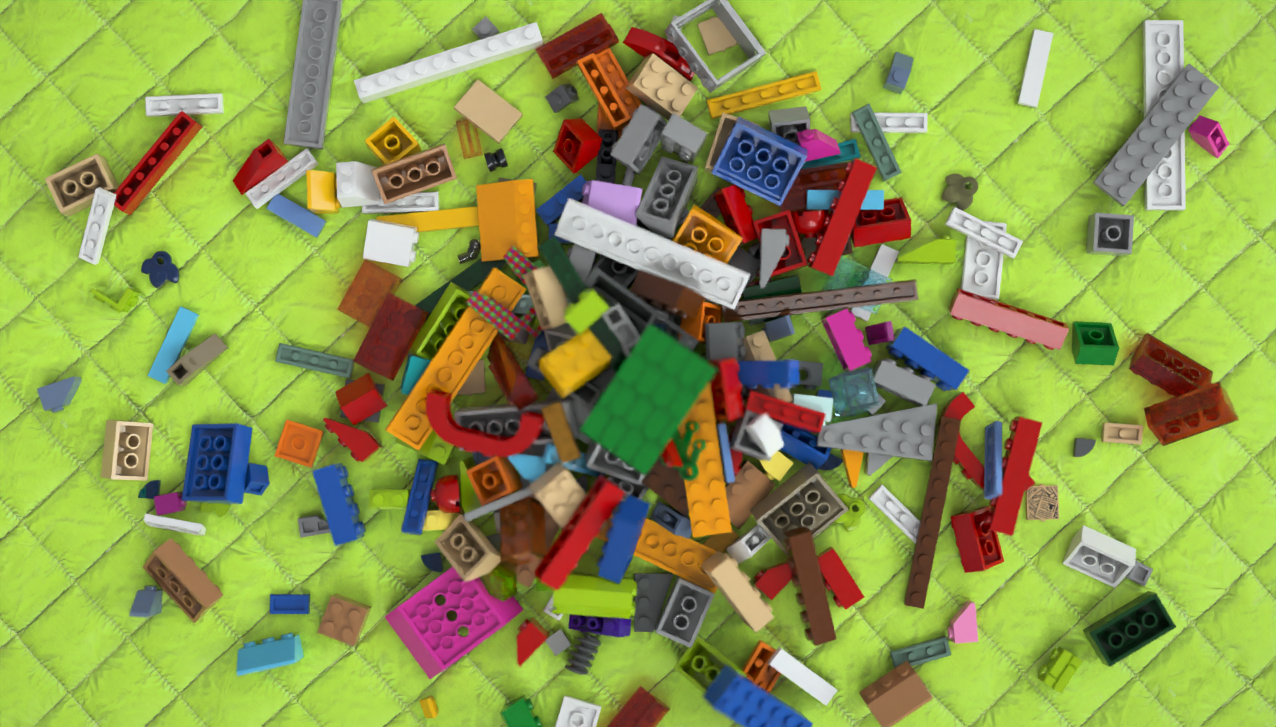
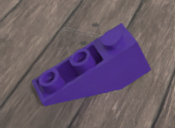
[569,614,632,638]

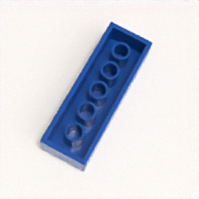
[702,665,813,727]

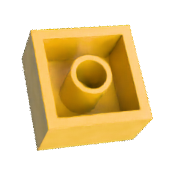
[364,116,422,165]

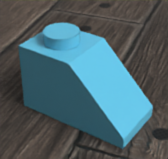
[507,454,547,483]

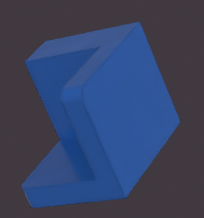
[244,463,269,496]

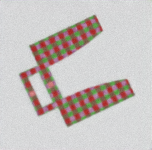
[466,245,543,342]

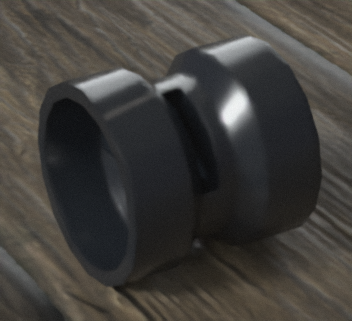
[484,148,508,172]

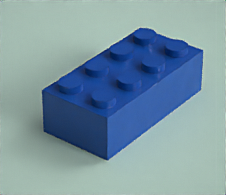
[886,327,970,391]
[312,463,366,546]
[597,495,650,584]

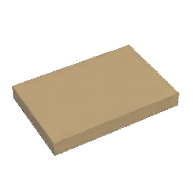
[454,79,523,144]

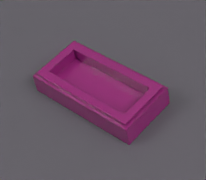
[865,321,895,346]

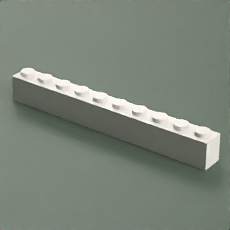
[354,22,544,103]

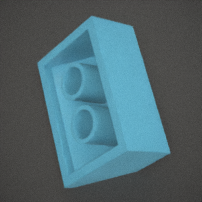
[237,633,304,676]

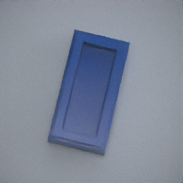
[270,594,310,614]

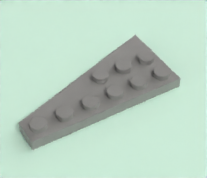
[816,403,937,461]

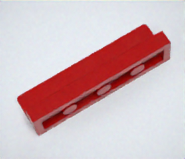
[744,391,826,434]

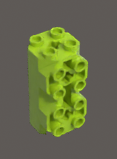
[552,571,637,619]

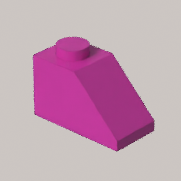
[1188,115,1229,159]
[797,129,840,162]

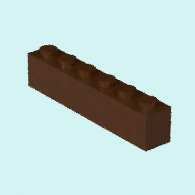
[782,526,837,646]

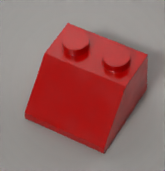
[553,118,603,173]
[517,617,550,667]

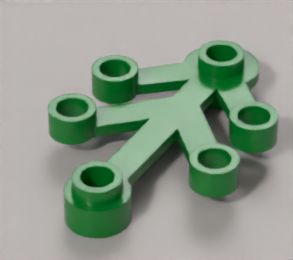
[661,421,706,481]

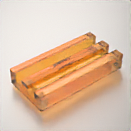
[456,119,483,159]

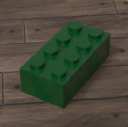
[1083,591,1176,667]

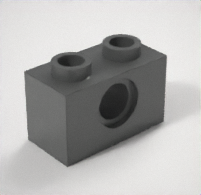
[784,359,823,390]

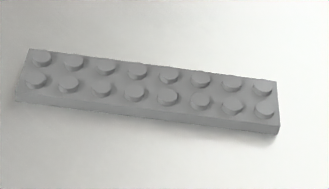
[284,0,343,149]
[1093,64,1219,207]

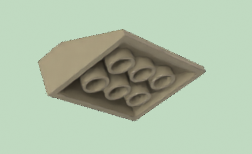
[750,462,849,557]

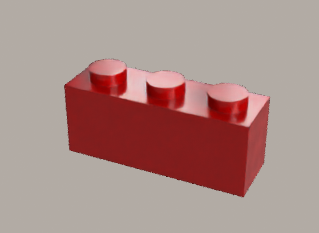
[817,547,865,610]

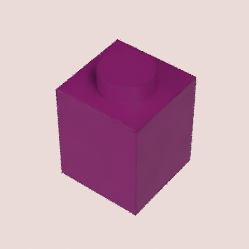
[154,491,187,516]

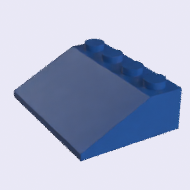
[711,116,808,206]
[182,423,253,504]

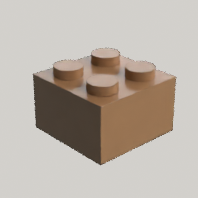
[317,593,371,646]

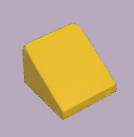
[419,695,439,718]

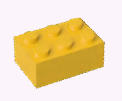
[539,328,612,399]

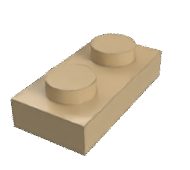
[1101,423,1143,444]

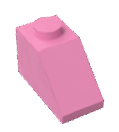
[947,601,978,644]

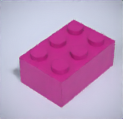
[821,308,872,372]

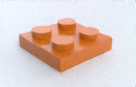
[275,419,324,468]

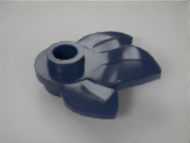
[141,251,179,288]

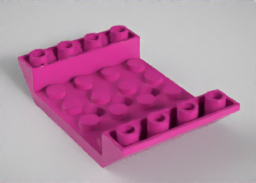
[385,567,524,679]

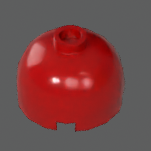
[791,210,829,238]
[431,474,460,513]

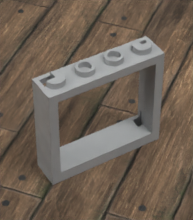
[664,0,766,93]

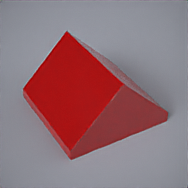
[335,373,388,425]

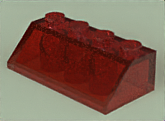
[353,292,429,381]
[487,333,539,411]
[1129,333,1213,408]
[1144,381,1239,446]

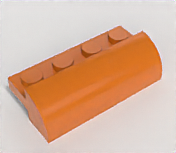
[576,47,641,130]
[741,640,781,692]

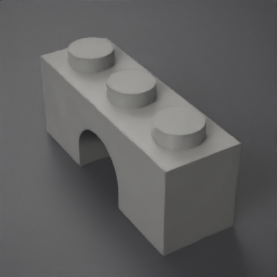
[602,304,641,357]

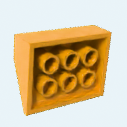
[476,179,539,262]
[672,205,743,302]

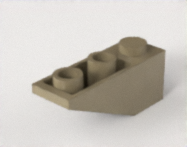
[166,334,228,386]

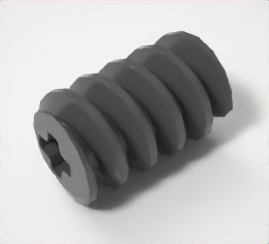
[565,631,601,675]

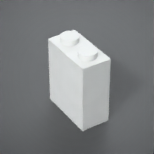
[363,219,419,267]

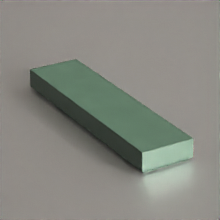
[851,104,902,181]
[275,343,355,378]

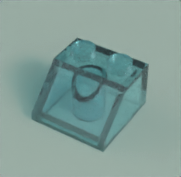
[828,367,880,417]

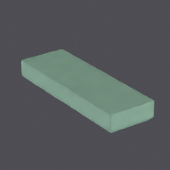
[889,636,951,669]

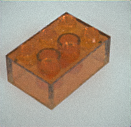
[337,259,403,329]
[500,497,546,567]

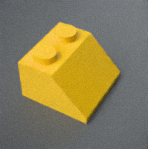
[307,170,341,214]

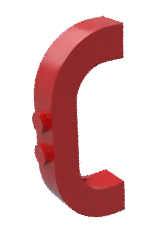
[426,389,545,457]
[939,392,1035,491]

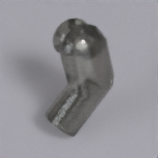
[458,239,481,264]

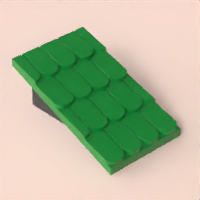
[579,324,718,476]

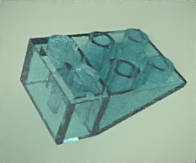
[822,255,892,314]

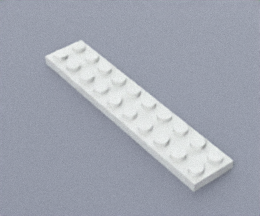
[1143,20,1186,211]
[554,198,750,309]

